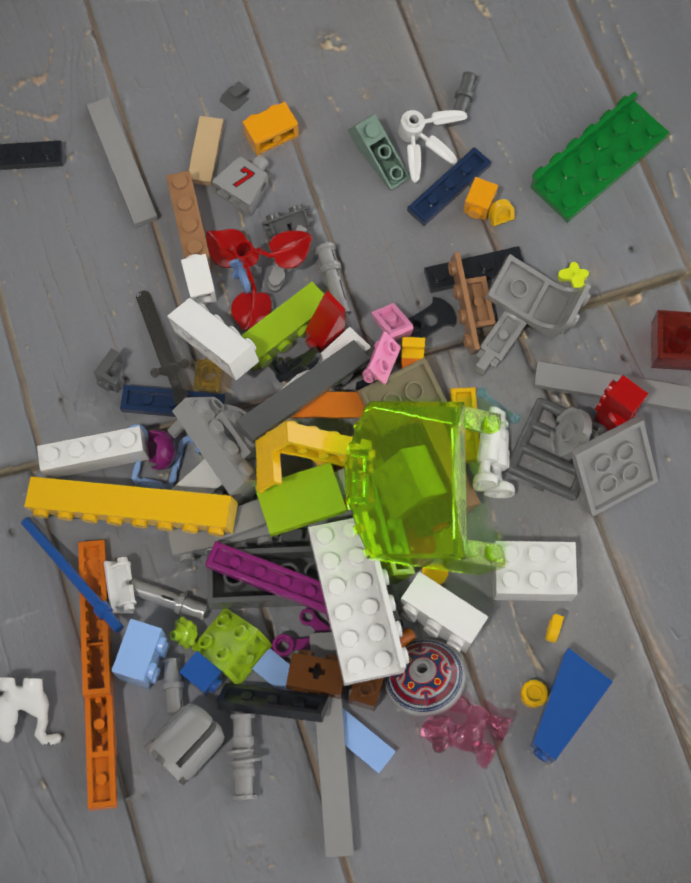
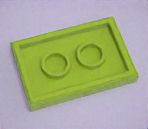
[254,462,347,537]

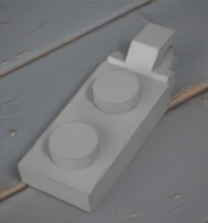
[474,310,527,376]

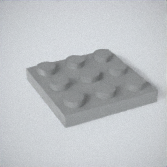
[570,416,659,517]

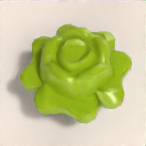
[169,616,198,649]

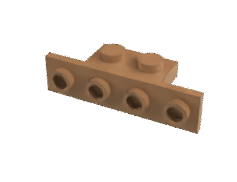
[448,252,496,355]

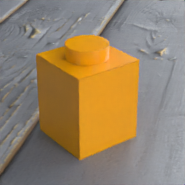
[463,177,498,221]

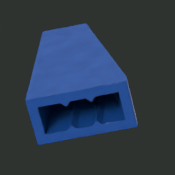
[530,648,613,763]

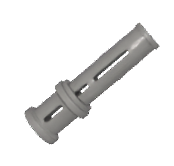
[314,243,352,317]

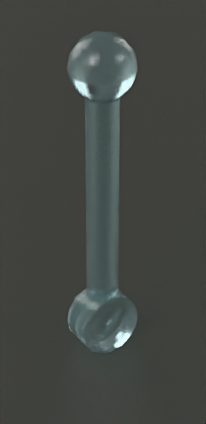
[476,387,520,424]

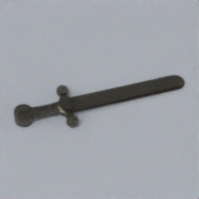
[136,290,189,406]

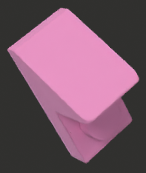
[371,303,414,343]

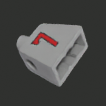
[212,155,269,216]

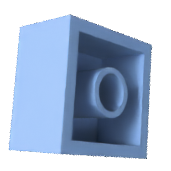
[112,619,170,690]

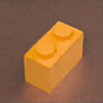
[242,102,299,156]

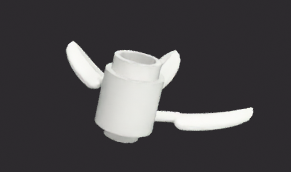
[398,110,467,183]

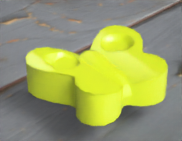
[557,262,589,288]

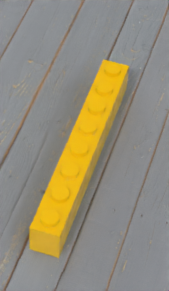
[24,477,238,537]

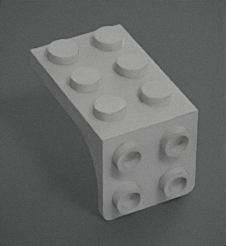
[485,254,591,339]

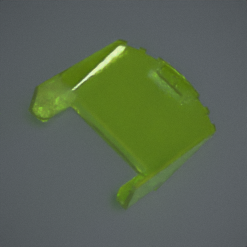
[344,401,505,575]

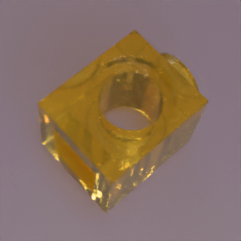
[193,358,224,394]

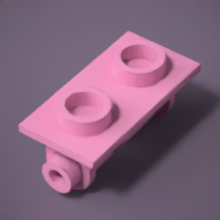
[362,331,401,385]

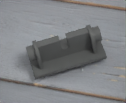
[262,203,314,239]

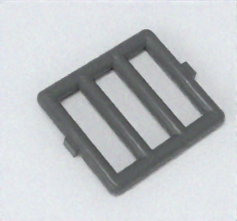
[506,398,607,501]

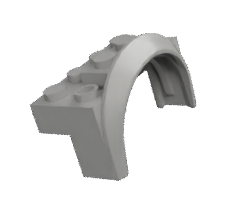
[167,397,257,507]

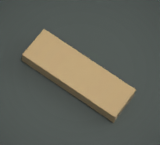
[189,116,224,186]

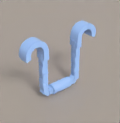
[129,425,201,490]

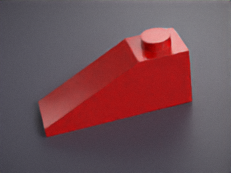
[305,291,345,353]

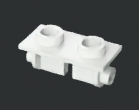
[104,557,137,614]

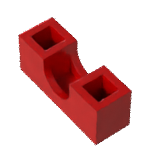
[594,375,649,431]

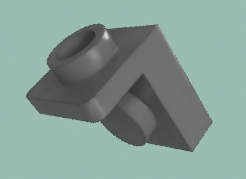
[94,348,123,393]

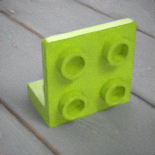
[192,609,272,684]

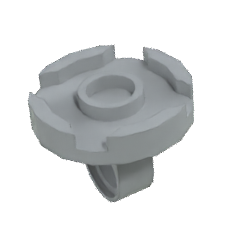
[550,407,599,459]

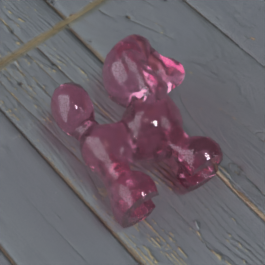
[420,695,512,769]

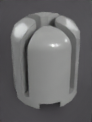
[144,704,225,786]

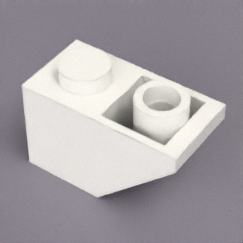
[181,254,217,304]

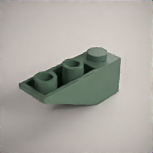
[347,114,411,190]

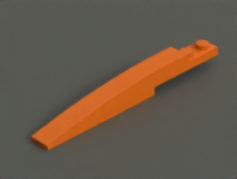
[78,540,118,811]

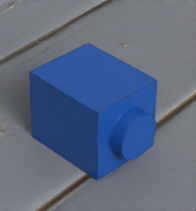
[179,651,224,696]

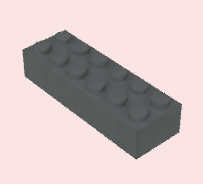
[207,546,319,610]

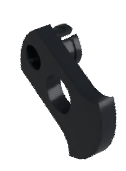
[408,297,455,338]
[269,346,321,383]

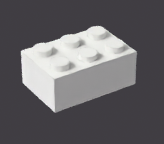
[492,541,577,601]
[399,572,488,653]

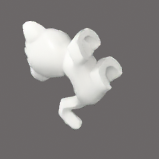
[0,678,62,746]

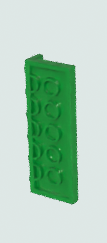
[530,91,670,223]

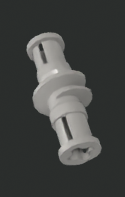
[226,714,261,800]

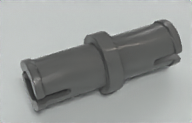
[453,71,477,121]

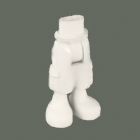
[473,407,515,499]

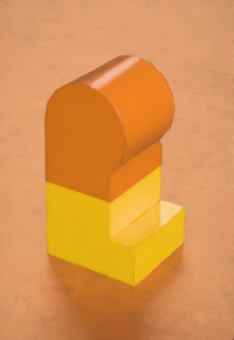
[401,337,425,369]

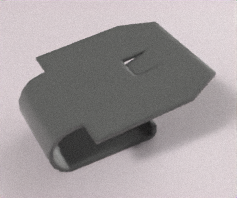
[220,82,249,111]
[281,526,311,547]

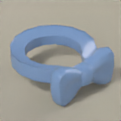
[229,259,251,294]

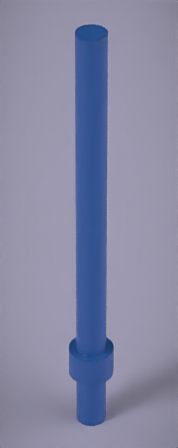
[21,517,124,633]

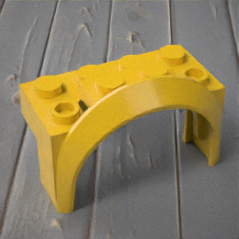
[255,421,373,506]

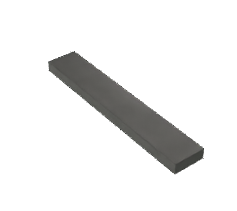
[235,340,370,444]

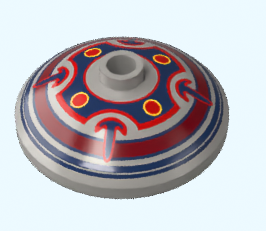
[384,639,466,717]

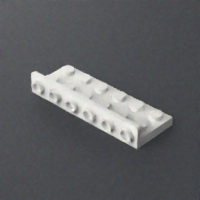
[308,511,409,686]

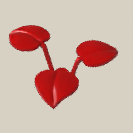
[206,229,312,331]

